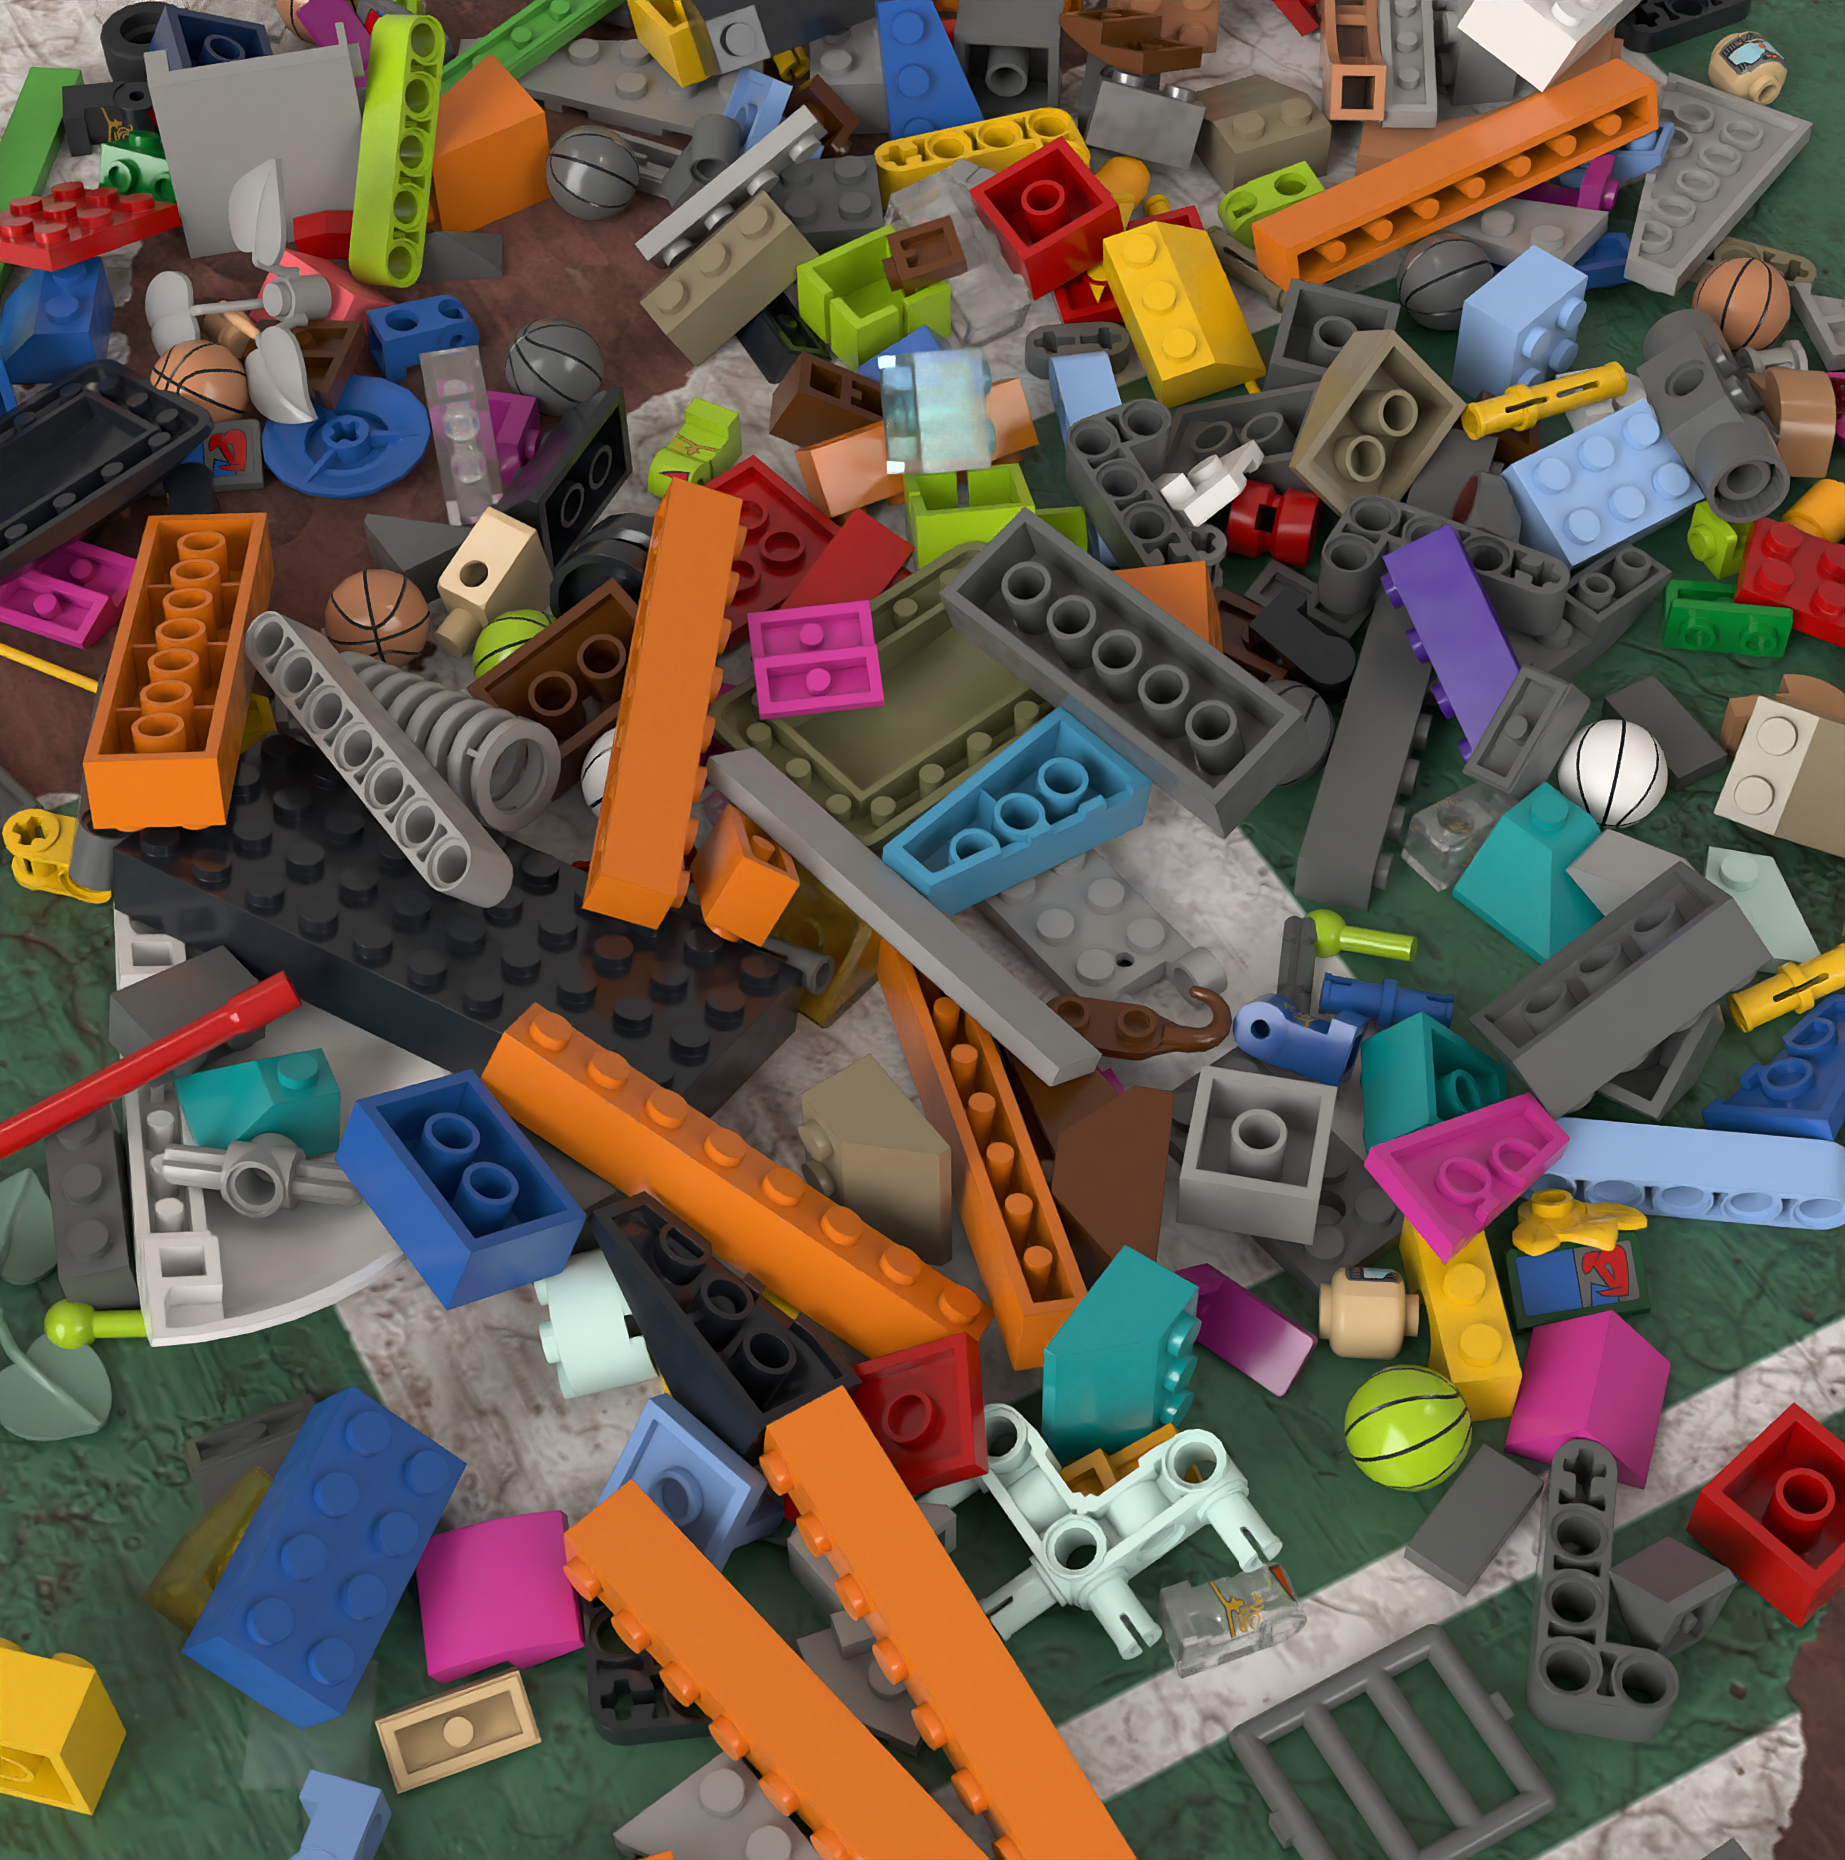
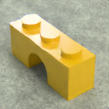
[1399,1216,1522,1422]

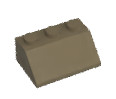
[640,189,820,367]
[798,1053,952,1266]

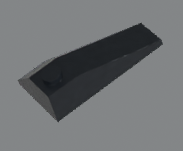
[681,0,876,76]
[587,1191,862,1467]

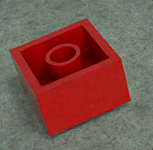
[968,136,1124,301]
[1686,1402,1845,1629]

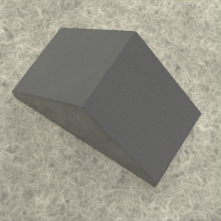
[364,513,473,604]
[1608,1537,1738,1659]

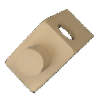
[433,506,553,658]

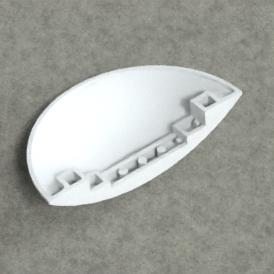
[114,908,453,1347]

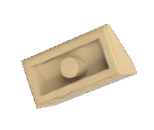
[374,1666,542,1794]

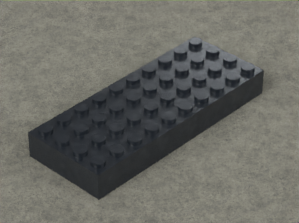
[113,730,804,1119]

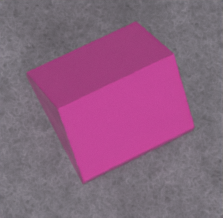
[1504,1310,1671,1490]

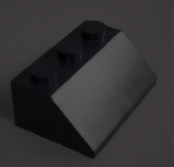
[490,385,633,578]

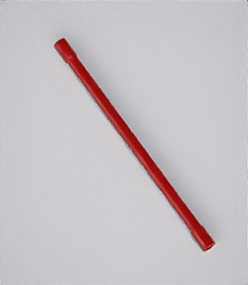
[0,970,302,1161]

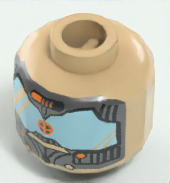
[1708,31,1787,106]
[1318,1267,1419,1360]

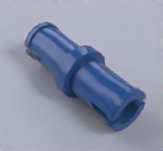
[1318,972,1454,1030]

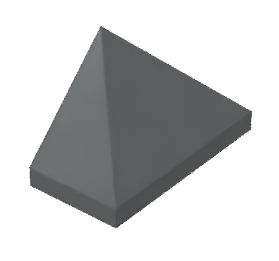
[416,231,504,282]

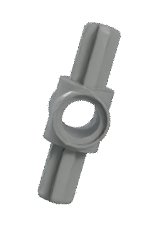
[161,1133,363,1218]

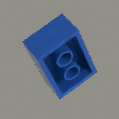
[334,1069,587,1311]

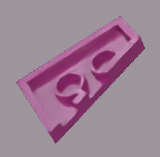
[1363,1092,1570,1265]

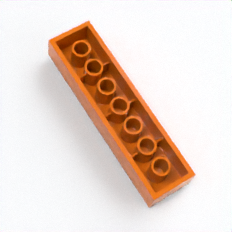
[83,513,274,832]

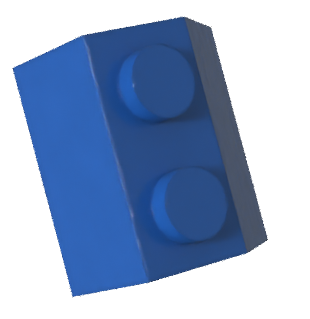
[0,257,115,385]

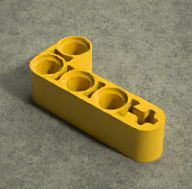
[874,107,1091,213]

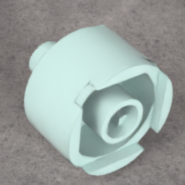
[534,1248,660,1400]

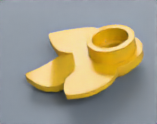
[1512,1189,1647,1256]

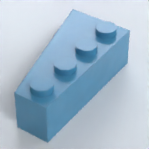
[882,706,1153,917]

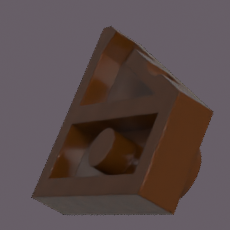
[242,320,368,410]

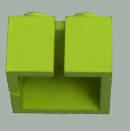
[797,224,951,373]
[903,463,1035,571]

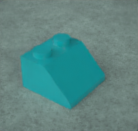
[1360,1011,1508,1154]

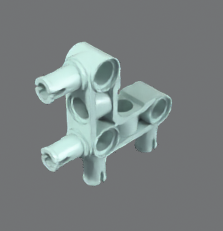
[912,1403,1282,1660]

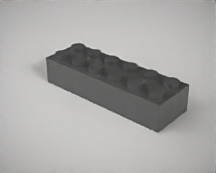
[939,506,1311,839]

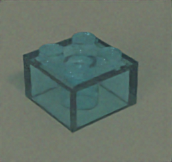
[878,347,996,474]

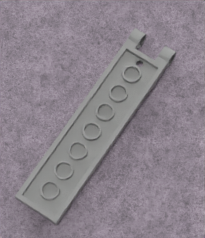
[975,849,1228,1007]

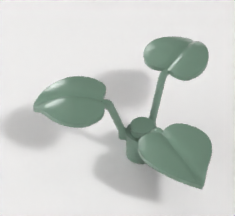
[0,1168,112,1441]

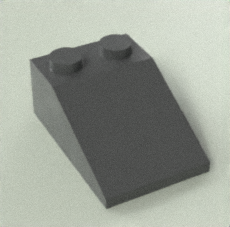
[1149,381,1328,517]

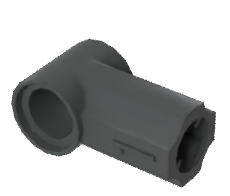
[661,114,742,210]

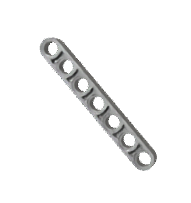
[244,611,513,908]

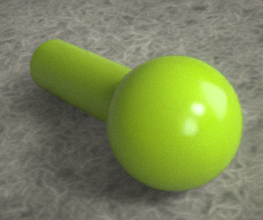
[1303,909,1418,962]
[43,1298,147,1349]

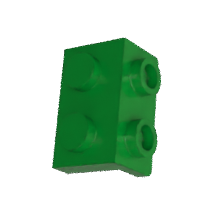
[98,130,180,217]
[1662,579,1793,658]

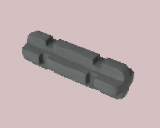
[1277,915,1317,1015]

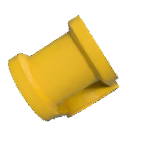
[2,808,114,904]

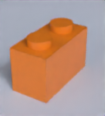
[690,804,801,947]

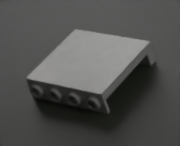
[144,22,366,259]

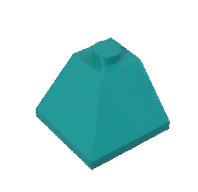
[1452,782,1605,964]
[173,1048,340,1157]

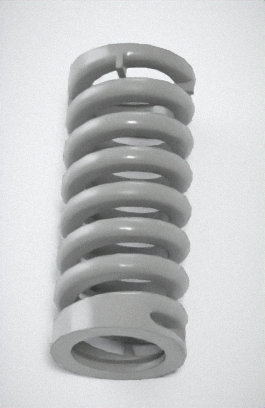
[300,651,561,831]

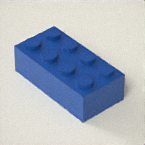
[181,1385,467,1730]

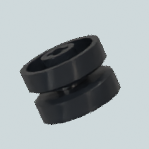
[550,513,654,619]

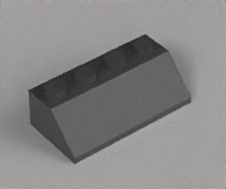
[1468,861,1773,1121]

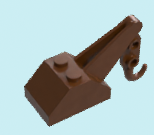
[992,986,1232,1292]

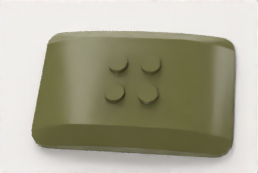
[709,541,1056,852]

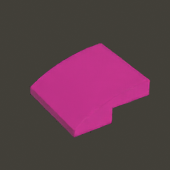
[0,540,137,650]
[747,600,884,720]
[416,1510,585,1685]

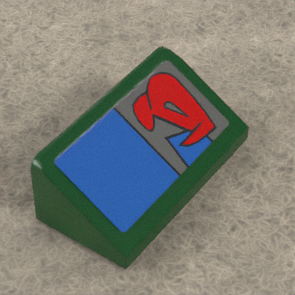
[1498,1230,1651,1334]

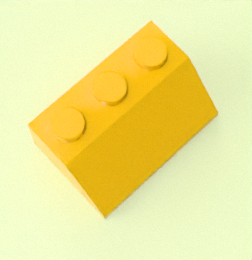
[1103,221,1267,409]

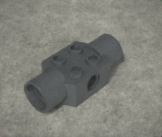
[1636,309,1790,523]

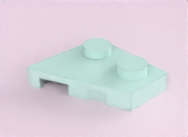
[1703,846,1821,981]

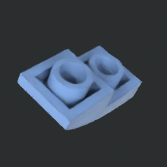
[1559,122,1675,190]

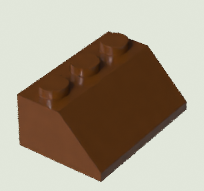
[467,577,638,802]

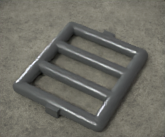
[1229,1624,1558,1860]

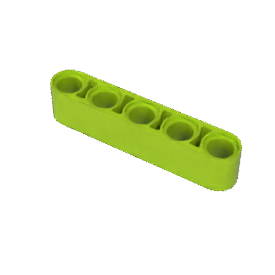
[349,14,445,288]

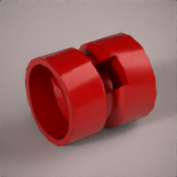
[1226,479,1322,568]

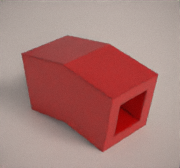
[293,210,353,260]

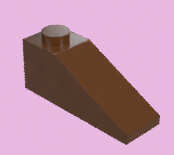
[769,351,929,448]

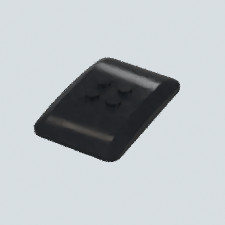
[0,359,214,587]

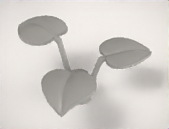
[145,159,332,424]

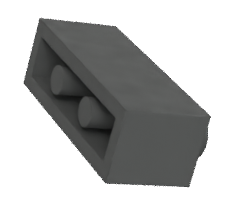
[44,1103,141,1311]

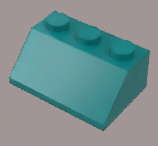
[1041,1245,1202,1462]

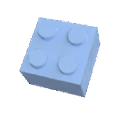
[1451,245,1588,399]

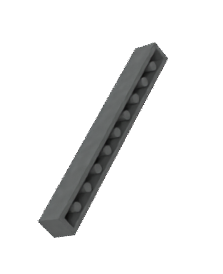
[1294,428,1505,912]

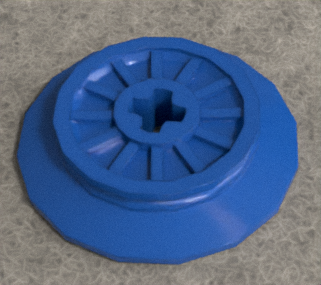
[261,375,431,500]

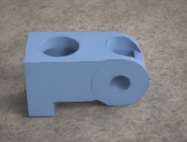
[288,1769,392,1860]

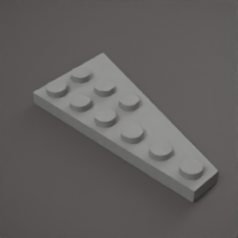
[458,37,766,137]
[1623,72,1813,296]

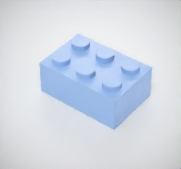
[1499,398,1705,576]

